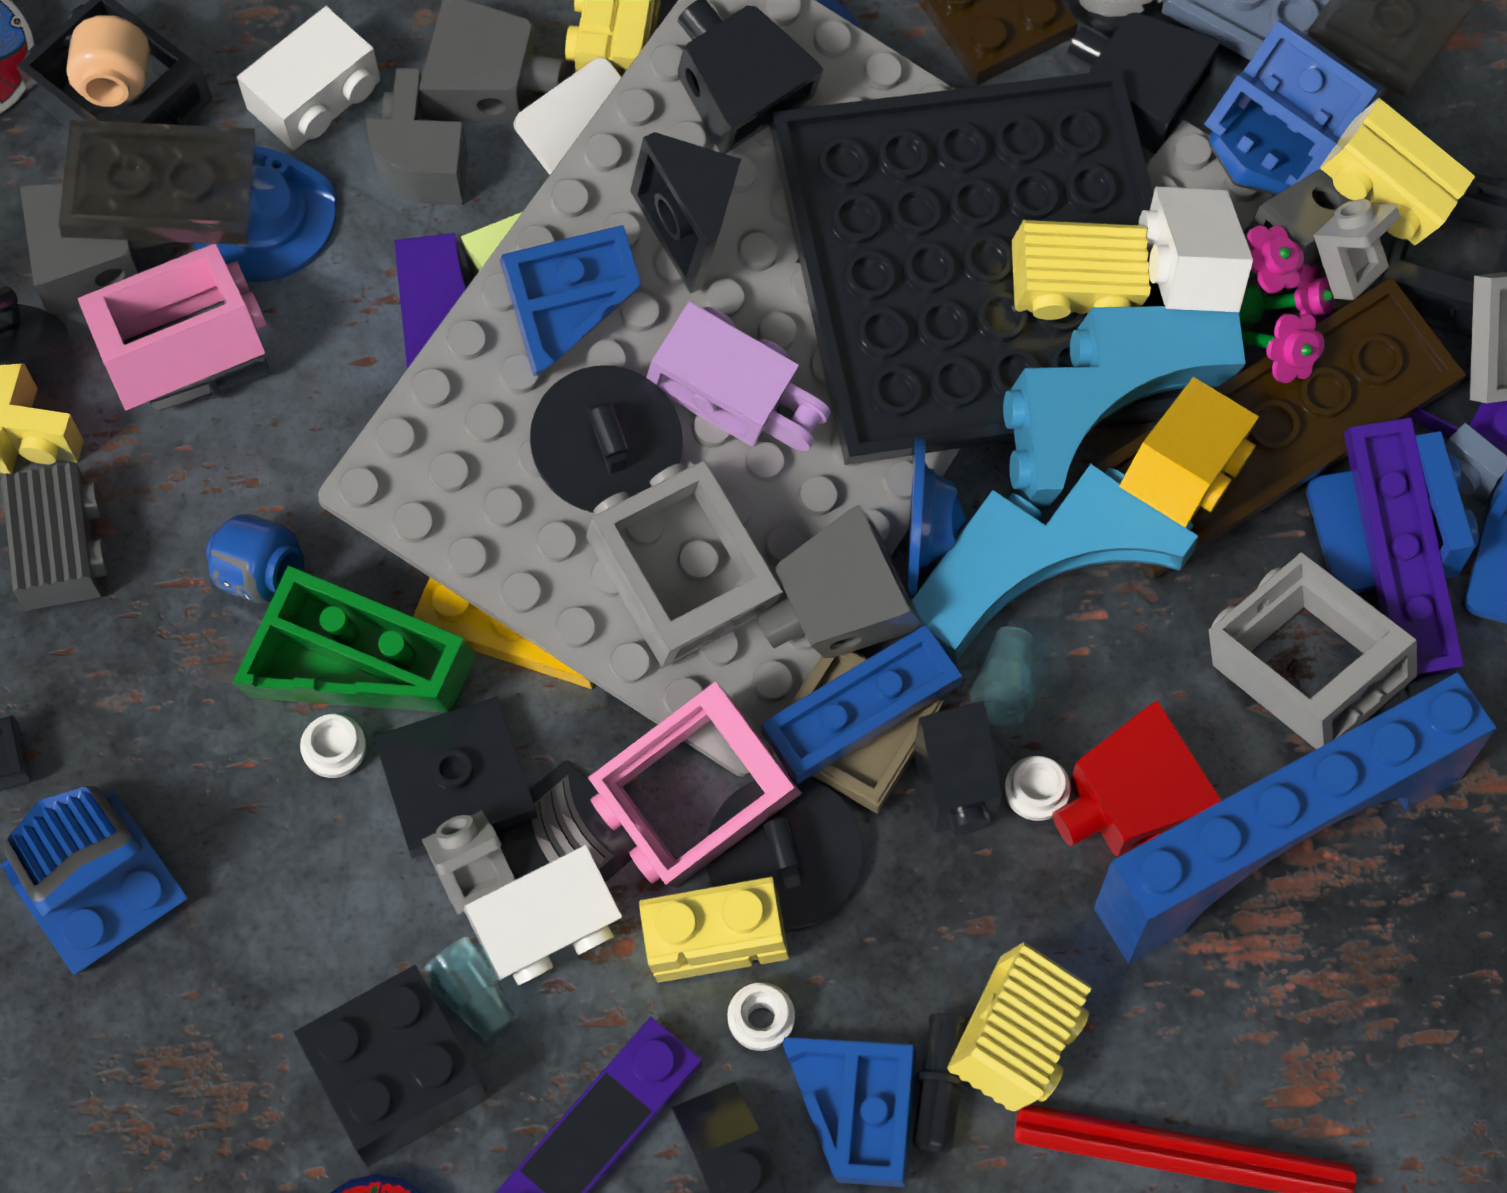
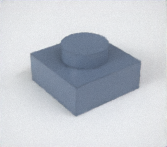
[1446,423,1507,505]

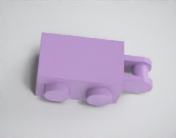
[646,301,831,452]

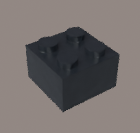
[293,964,487,1167]

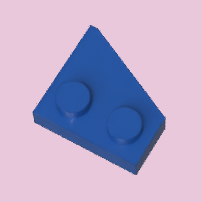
[500,225,641,376]
[783,1037,917,1187]

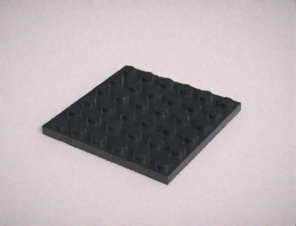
[769,69,1184,465]

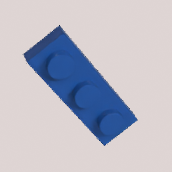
[761,624,962,785]

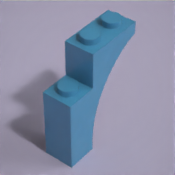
[1003,306,1246,510]
[912,464,1198,662]

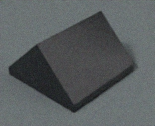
[630,132,741,294]

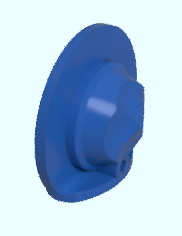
[186,145,337,282]
[906,437,968,597]

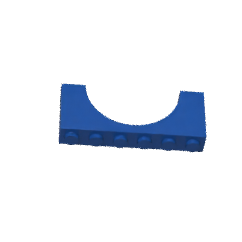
[1094,672,1496,964]

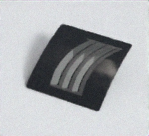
[496,761,637,882]

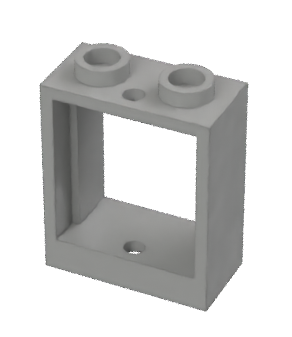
[586,460,782,668]
[1209,552,1417,749]

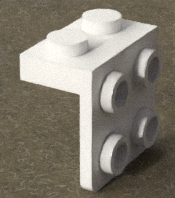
[514,58,621,175]

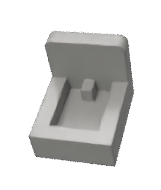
[1313,199,1400,300]
[422,810,515,914]

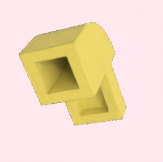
[0,363,84,474]

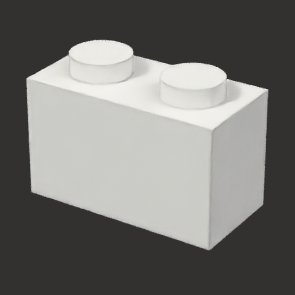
[237,6,381,152]
[1138,186,1253,312]
[463,845,622,986]

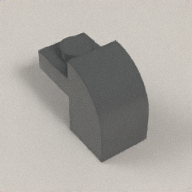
[366,68,468,205]

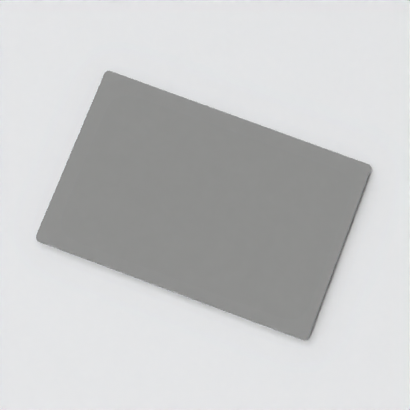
[318,0,961,777]

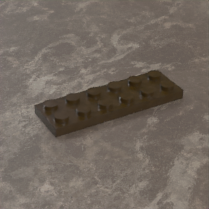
[1082,277,1466,580]

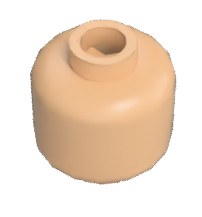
[66,15,150,107]

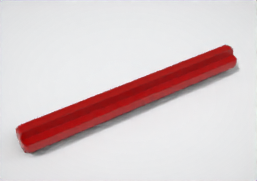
[1014,1104,1356,1193]

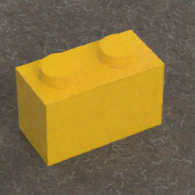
[1119,377,1259,528]

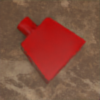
[1052,701,1222,858]

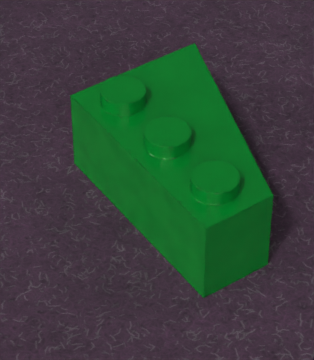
[232,566,477,713]

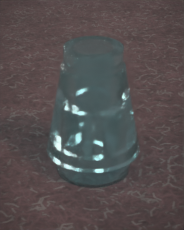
[970,626,1034,727]
[423,936,517,1041]

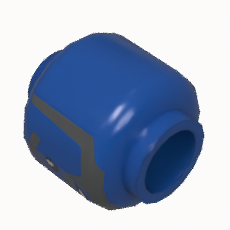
[206,514,304,604]

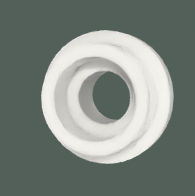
[728,982,795,1051]

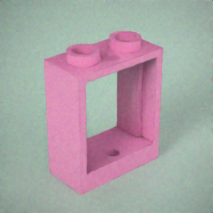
[77,243,267,411]
[588,681,802,888]

